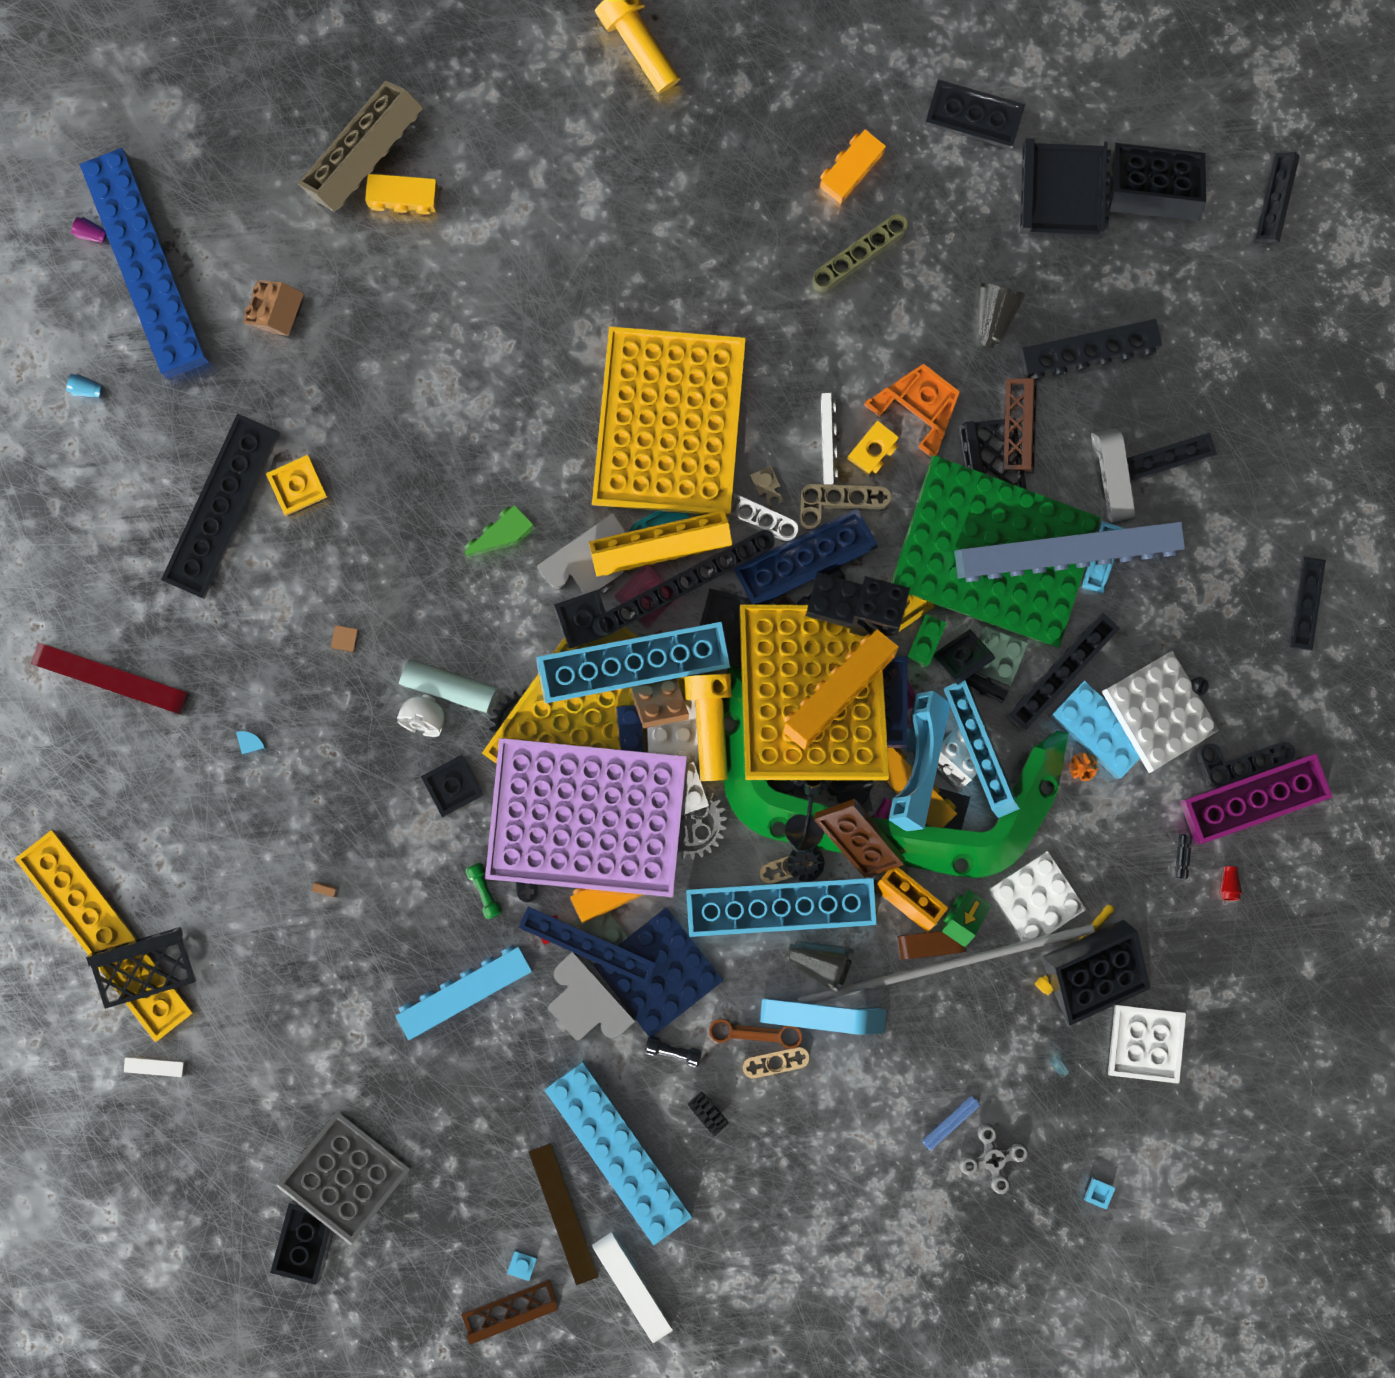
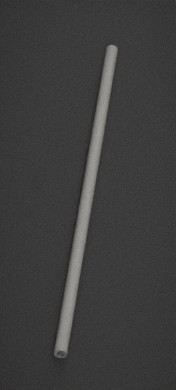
[798,924,1095,1004]

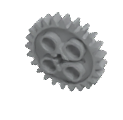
[677,788,727,860]

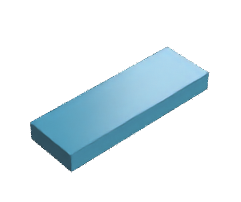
[1081,521,1123,594]

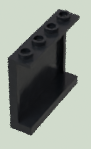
[1020,138,1111,237]

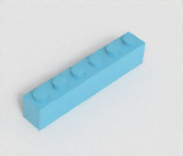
[943,680,1020,818]
[395,945,533,1040]

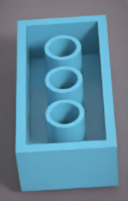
[1049,681,1140,779]

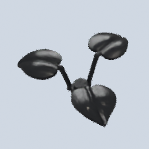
[769,780,874,852]

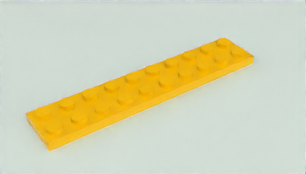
[15,830,194,1042]

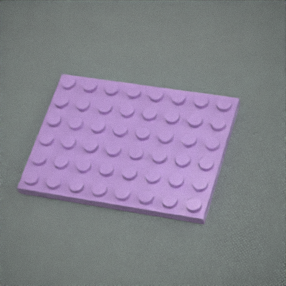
[485,738,687,897]

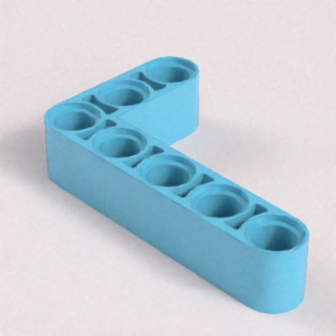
[760,998,887,1035]

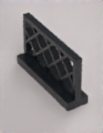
[959,418,1027,489]
[86,927,196,1009]

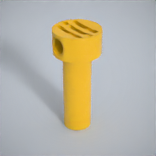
[595,0,681,94]
[684,674,732,781]

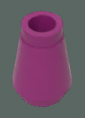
[71,217,107,243]

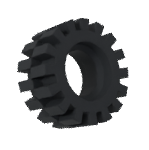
[688,1091,729,1136]

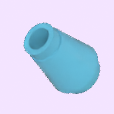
[66,373,102,398]

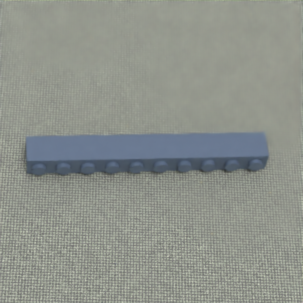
[954,522,1185,582]

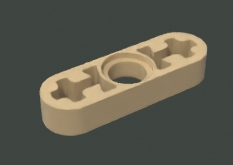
[759,849,824,884]
[742,1046,809,1078]

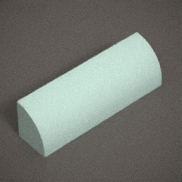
[399,659,497,714]

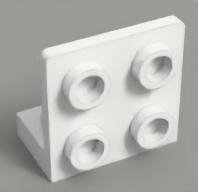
[937,724,977,791]

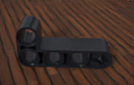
[1196,742,1296,787]

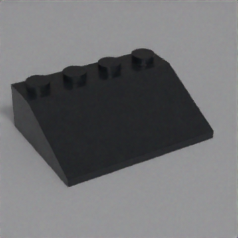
[1109,143,1206,222]
[1042,919,1151,1026]

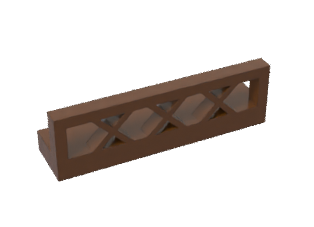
[1003,378,1037,473]
[461,1279,559,1345]

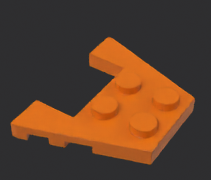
[864,364,960,457]

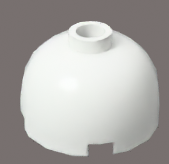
[397,695,445,737]

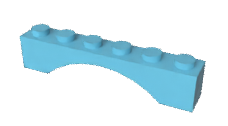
[889,691,950,831]

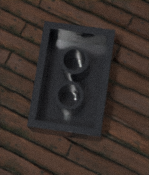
[270,1200,333,1285]

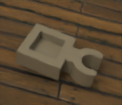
[750,466,783,509]

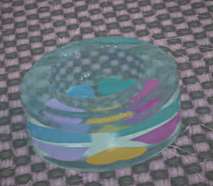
[1050,1054,1070,1078]

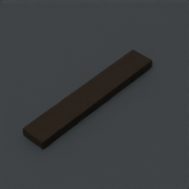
[528,1143,598,1286]

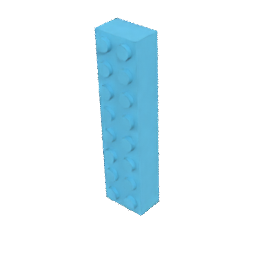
[536,622,730,703]
[686,878,877,937]
[545,1060,692,1245]

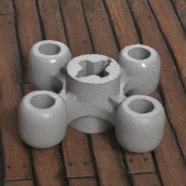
[959,1124,1028,1194]

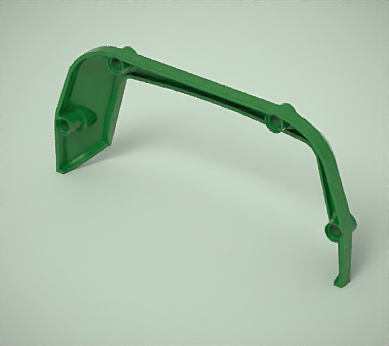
[723,666,1069,878]

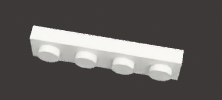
[821,393,838,485]

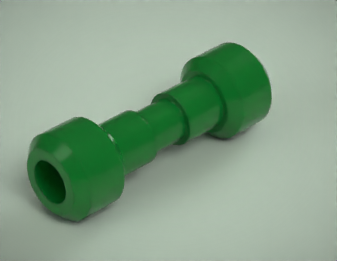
[465,863,503,919]

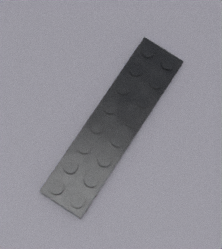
[161,413,280,599]

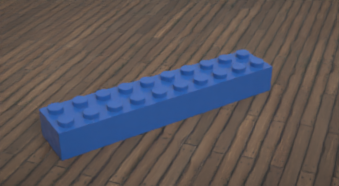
[79,148,209,379]

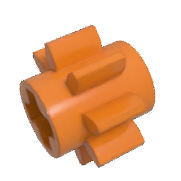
[1068,752,1099,781]

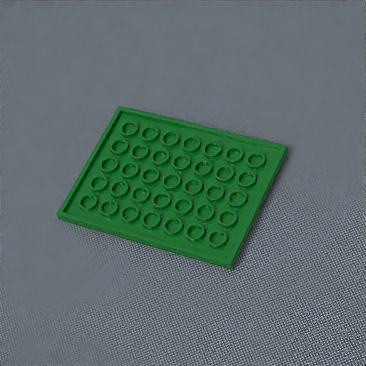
[891,455,1101,648]

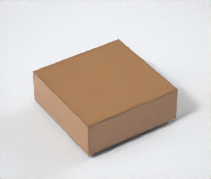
[331,625,359,652]
[311,882,339,897]

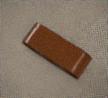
[897,931,967,960]

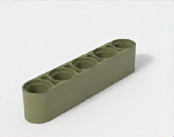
[813,214,908,293]

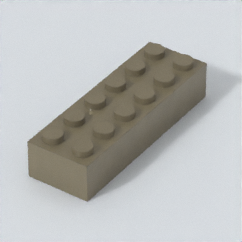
[298,80,423,212]

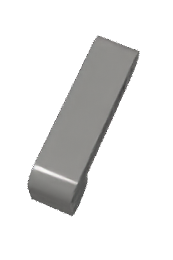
[1091,428,1135,523]

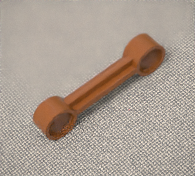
[709,1018,802,1049]

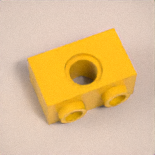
[847,420,899,477]

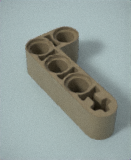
[800,484,891,531]

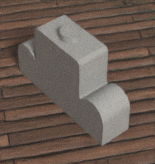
[537,513,625,594]
[548,952,636,1041]

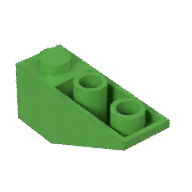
[464,505,535,558]

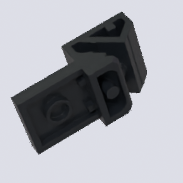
[806,573,910,637]

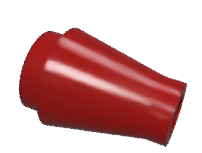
[1219,866,1243,901]

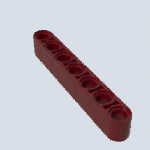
[30,642,188,715]

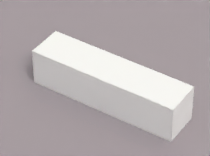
[124,1056,186,1077]

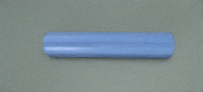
[922,1096,980,1150]

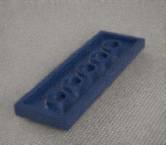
[734,508,878,605]

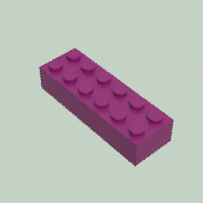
[1179,754,1333,845]

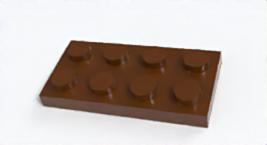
[814,799,905,878]

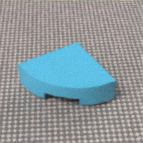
[236,731,266,755]

